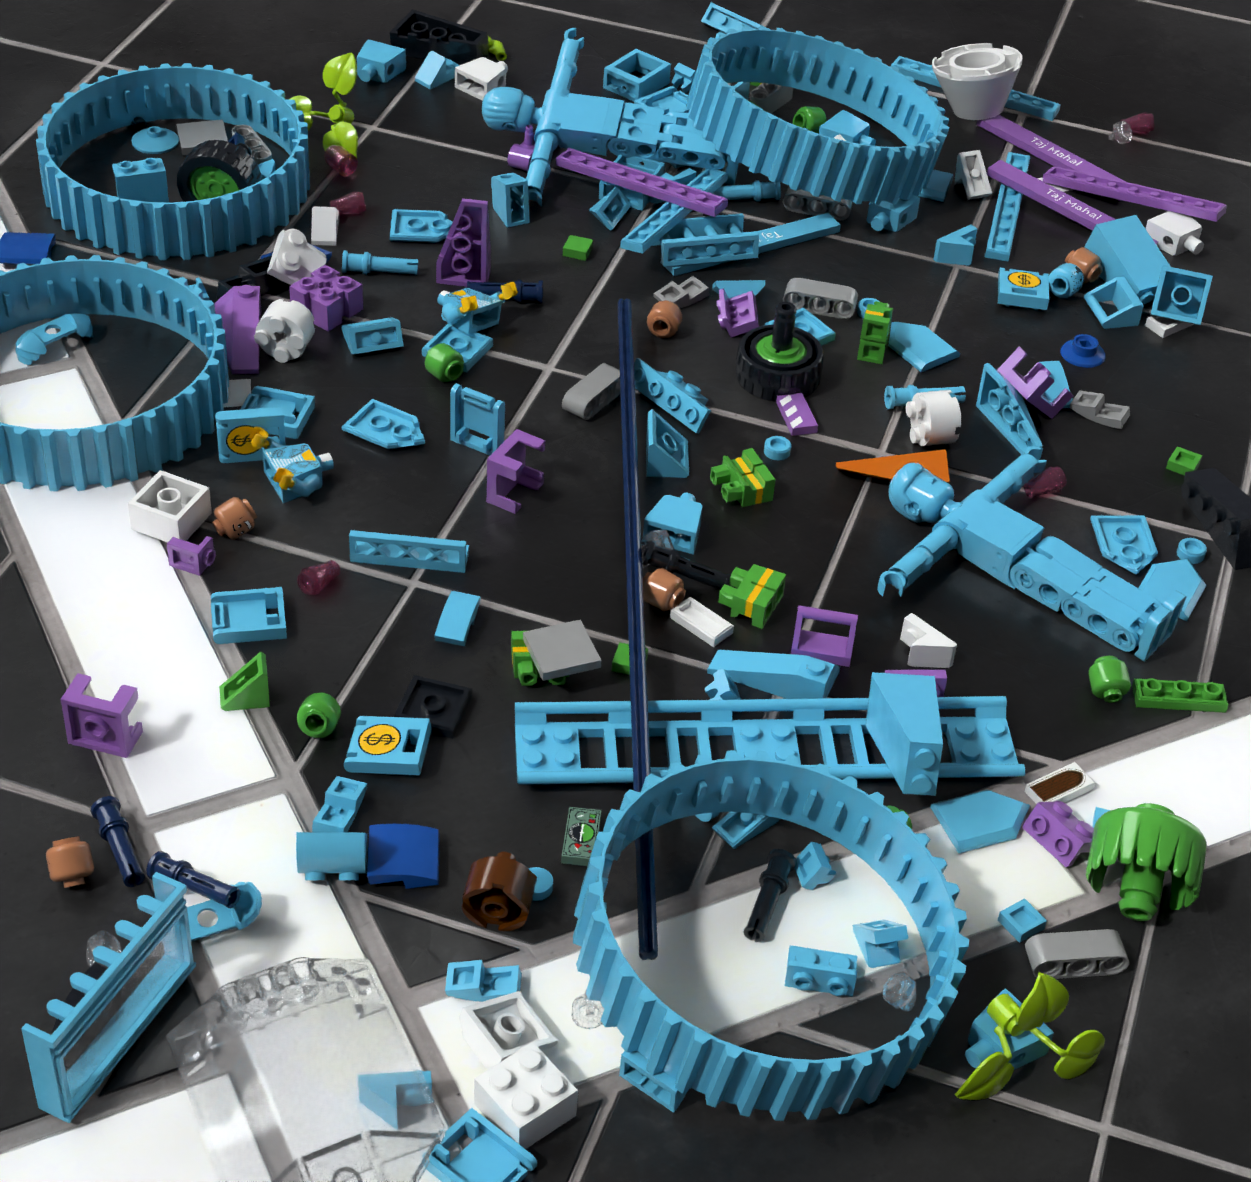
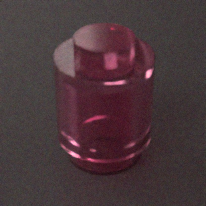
[324,145,358,177]

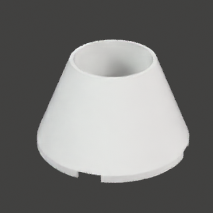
[932,43,1023,120]

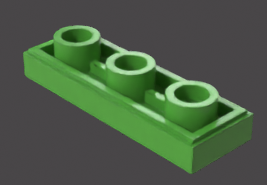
[1132,678,1229,713]

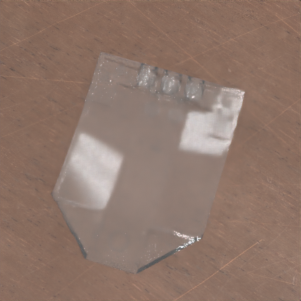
[166,957,446,1182]

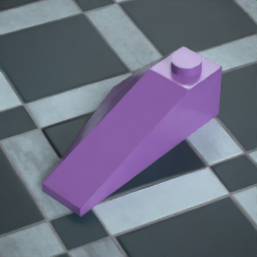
[436,198,491,287]
[214,285,262,374]

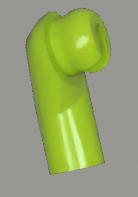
[488,36,507,61]

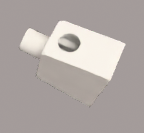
[455,57,508,101]
[1146,211,1204,256]

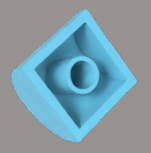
[1150,265,1213,325]
[296,832,368,880]

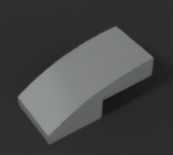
[653,276,710,308]
[1070,390,1130,429]

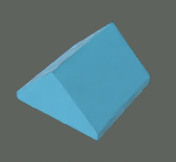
[646,409,689,478]

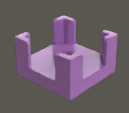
[997,347,1074,419]
[486,429,545,514]
[61,673,143,758]

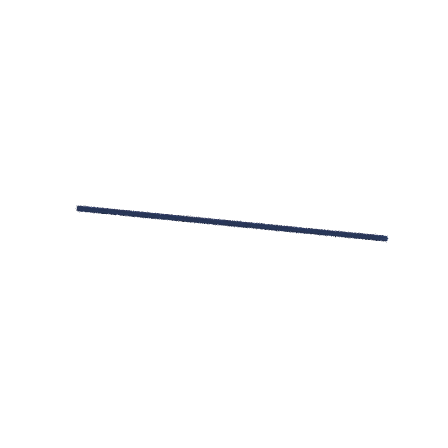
[618,298,658,960]

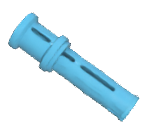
[712,180,781,202]
[342,250,418,275]
[884,385,966,409]

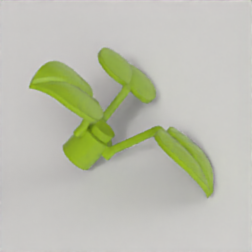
[289,53,358,163]
[954,972,1105,1100]

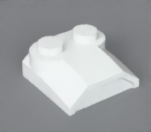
[267,229,327,285]
[459,991,559,1070]

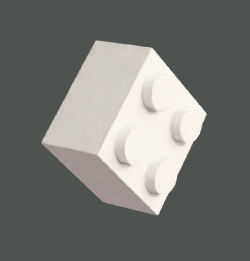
[128,470,212,542]
[474,1042,578,1149]

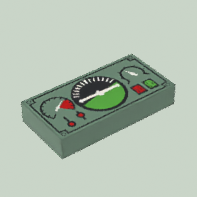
[561,807,601,866]

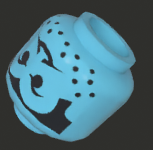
[1048,263,1084,298]

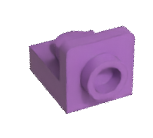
[167,536,216,576]

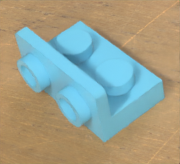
[784,945,857,997]

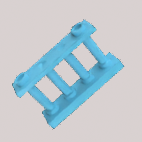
[652,213,759,267]

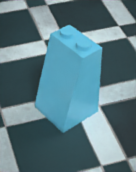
[1084,215,1171,304]
[866,672,943,796]

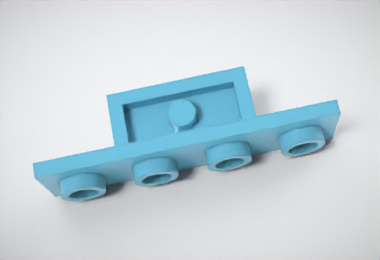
[634,358,711,434]

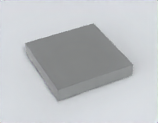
[176,119,228,155]
[523,619,601,681]

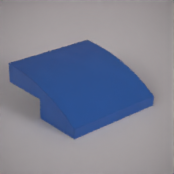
[0,232,56,264]
[367,824,440,889]

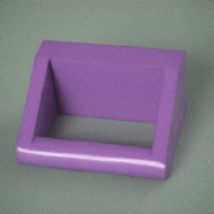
[791,605,858,667]

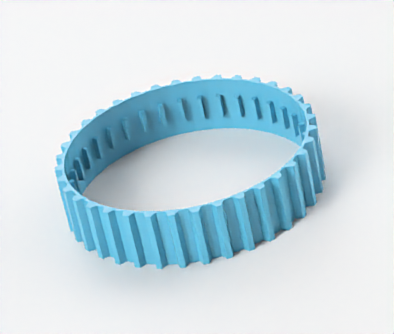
[686,26,950,205]
[36,63,310,260]
[0,255,229,491]
[573,750,969,1121]

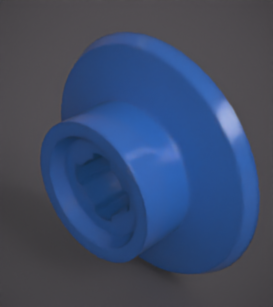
[1060,334,1106,368]

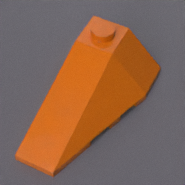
[836,449,950,484]

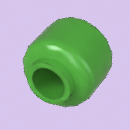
[793,106,827,134]
[425,343,464,382]
[1088,655,1131,703]
[297,692,341,738]

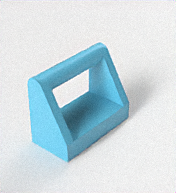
[1084,277,1144,329]
[342,317,404,354]

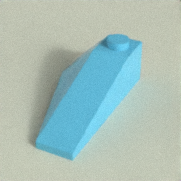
[976,363,1043,460]
[707,650,841,699]

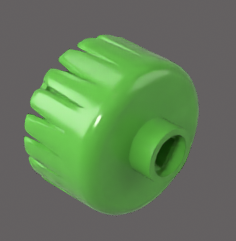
[1086,803,1207,921]

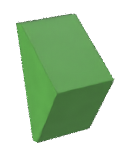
[219,652,270,711]

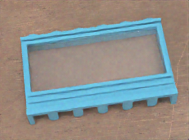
[21,872,196,1123]

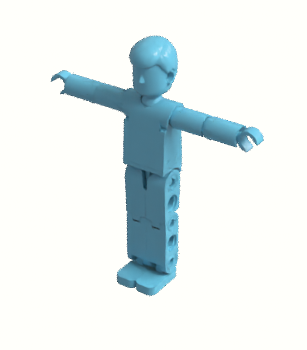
[482,28,739,213]
[877,446,1186,662]

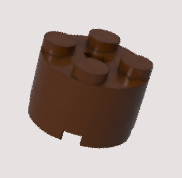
[462,852,537,931]

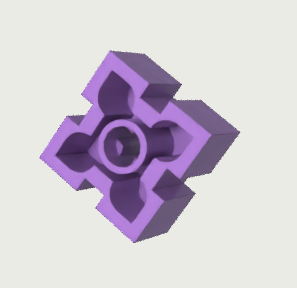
[289,265,363,332]

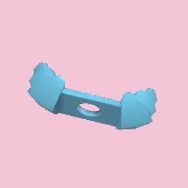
[15,313,93,365]
[187,882,262,942]

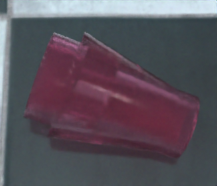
[1120,112,1154,134]
[330,191,367,215]
[1024,466,1067,498]
[297,560,340,595]

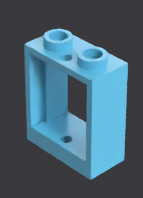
[603,49,671,101]
[599,155,665,211]

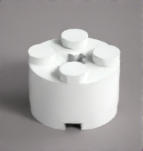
[254,299,315,363]
[906,390,961,446]

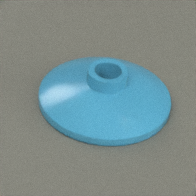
[131,126,179,154]

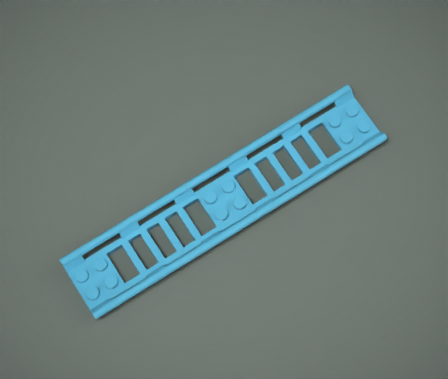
[515,696,1025,785]

